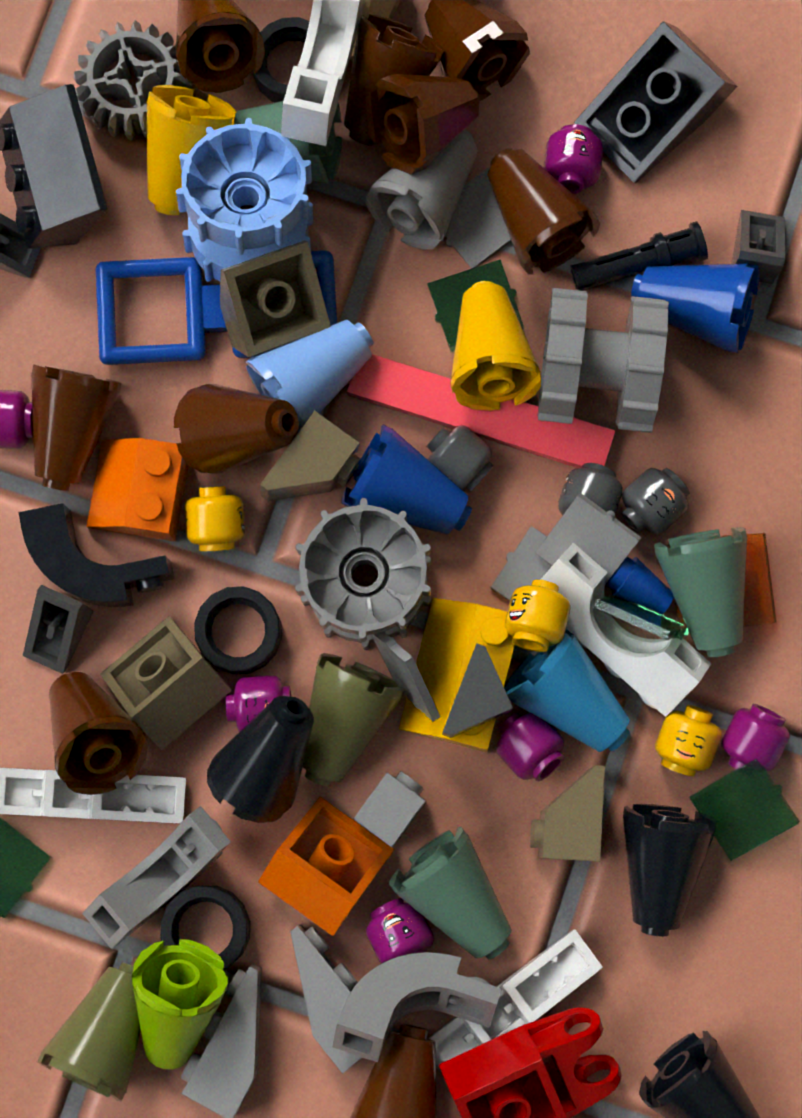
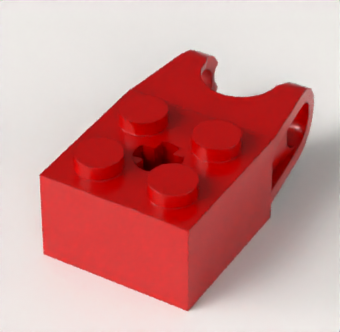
[439,1007,622,1118]

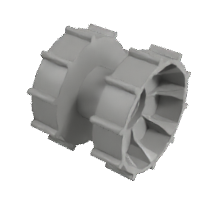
[537,288,669,433]
[295,498,431,650]

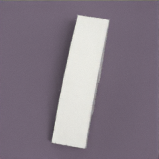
[0,768,186,824]
[428,929,603,1076]

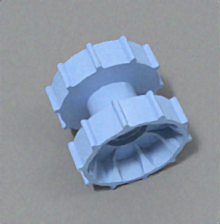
[176,118,314,282]

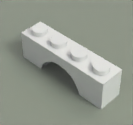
[281,0,365,146]
[540,542,712,717]

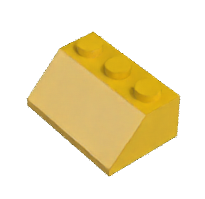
[399,598,515,752]

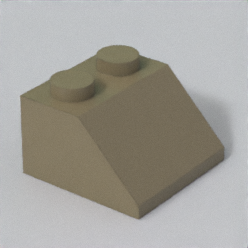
[220,240,331,357]
[260,410,361,501]
[100,616,232,750]
[530,765,605,862]

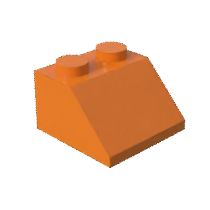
[86,438,189,542]
[258,797,394,936]

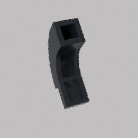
[18,503,174,607]

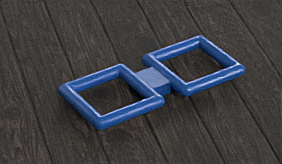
[95,250,337,365]

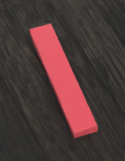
[347,354,615,468]

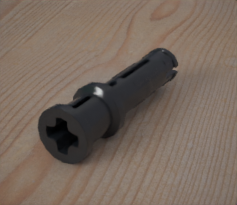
[570,221,708,291]

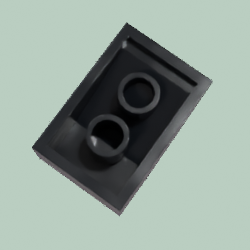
[574,21,737,183]

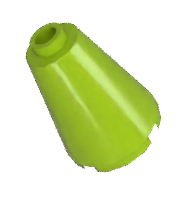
[132,939,228,1069]

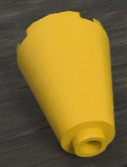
[147,85,236,216]
[450,281,541,411]

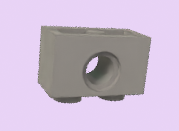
[353,771,426,847]

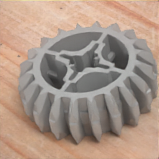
[74,20,193,141]

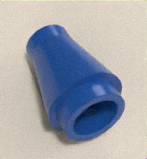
[605,556,674,615]

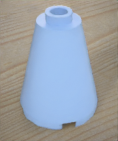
[245,320,374,434]

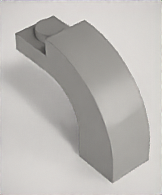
[82,806,231,949]
[332,952,502,1062]

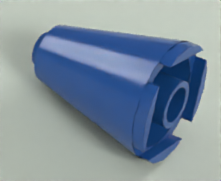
[631,263,760,353]
[341,424,472,535]

